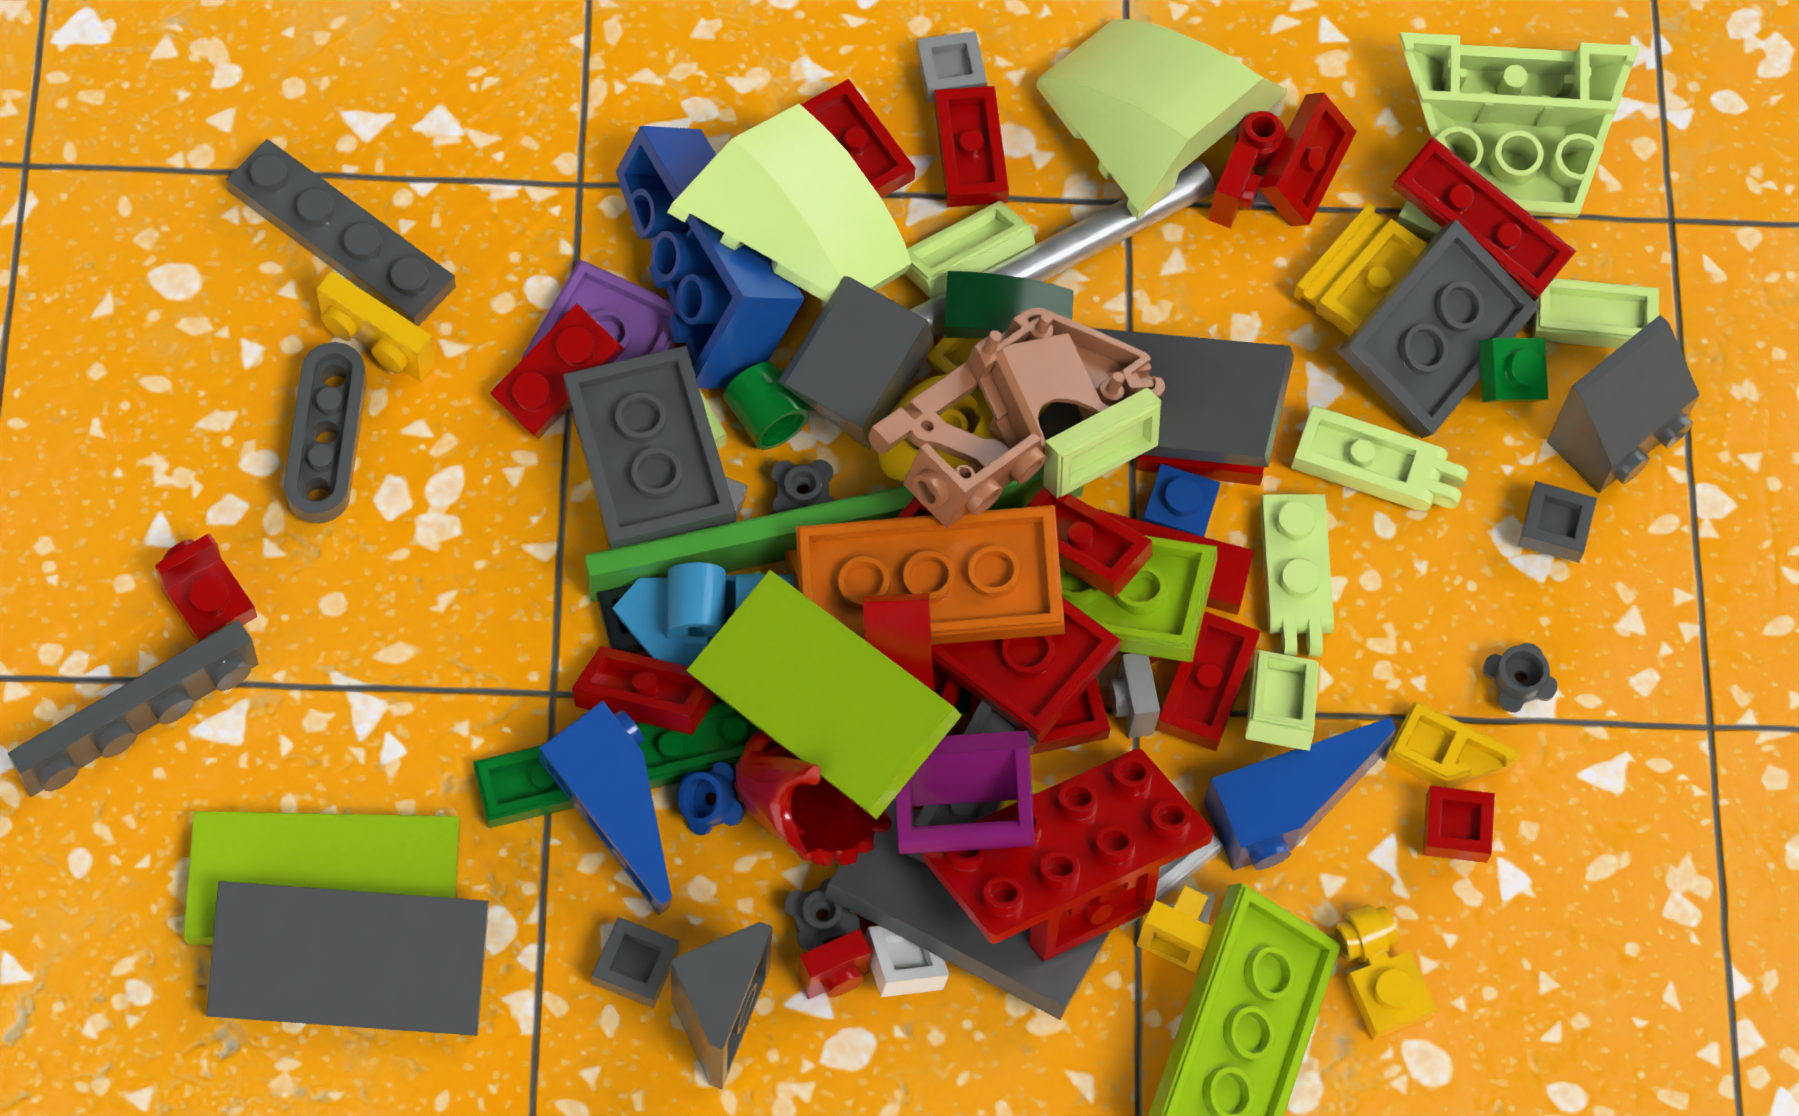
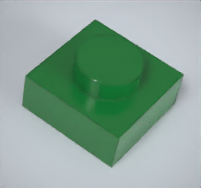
[1479,338,1548,403]

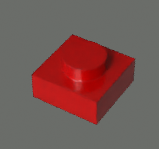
[1422,785,1495,863]
[797,929,871,999]

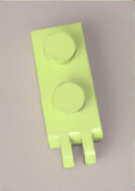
[1291,404,1469,511]
[1259,494,1334,657]

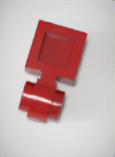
[1208,111,1286,229]

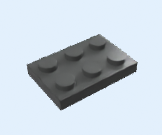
[1337,220,1539,439]
[563,346,736,549]

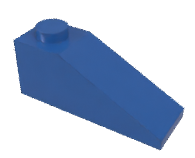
[539,701,672,915]
[1203,717,1396,871]

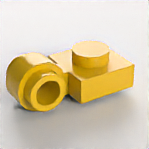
[1333,904,1437,1040]

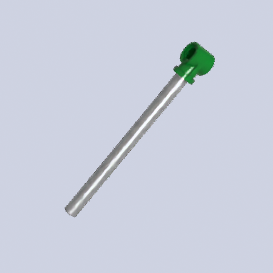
[723,161,1215,450]

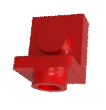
[155,534,257,643]

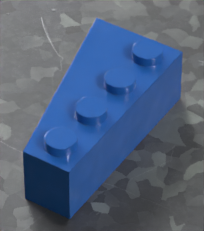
[616,126,805,389]

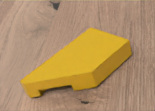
[1385,700,1523,788]

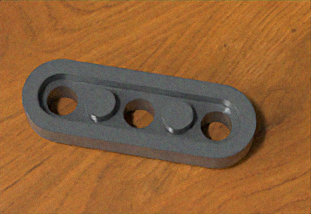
[284,342,367,524]

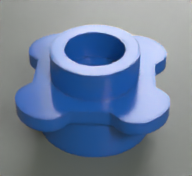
[678,762,745,835]

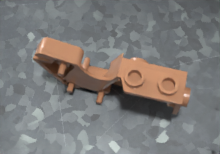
[868,308,1165,528]

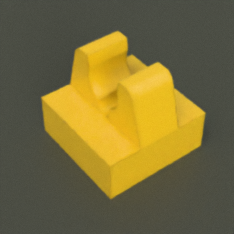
[1136,885,1214,973]

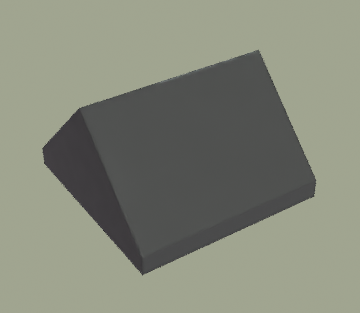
[779,276,935,449]
[671,922,772,1089]

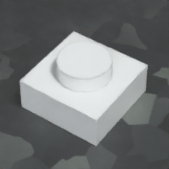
[865,926,949,997]

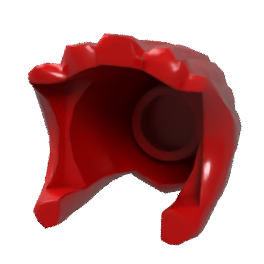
[735,730,892,867]

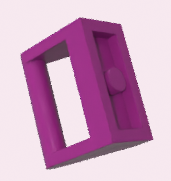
[896,731,1035,855]

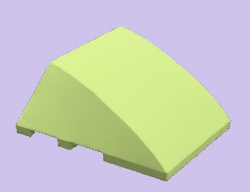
[1036,19,1287,220]
[1398,32,1640,218]
[667,104,911,303]

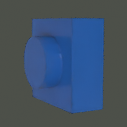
[1143,464,1221,537]

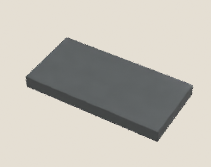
[1038,328,1294,467]
[824,798,1113,1020]
[206,881,489,1036]

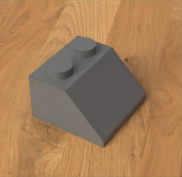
[1547,315,1700,494]

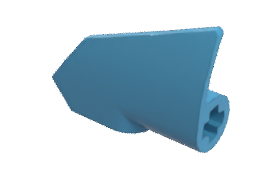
[613,562,794,666]

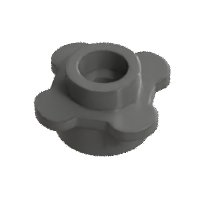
[771,459,835,514]
[1483,643,1558,712]
[784,878,860,951]

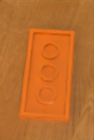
[796,505,1065,645]

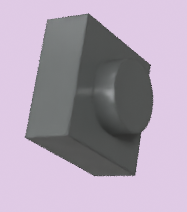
[1518,481,1597,563]
[592,917,680,1008]

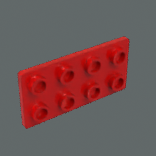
[921,749,1213,962]

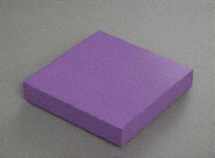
[522,259,677,363]

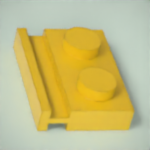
[1293,203,1428,336]

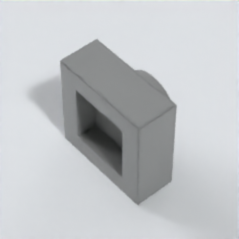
[916,31,987,103]
[1108,653,1160,738]

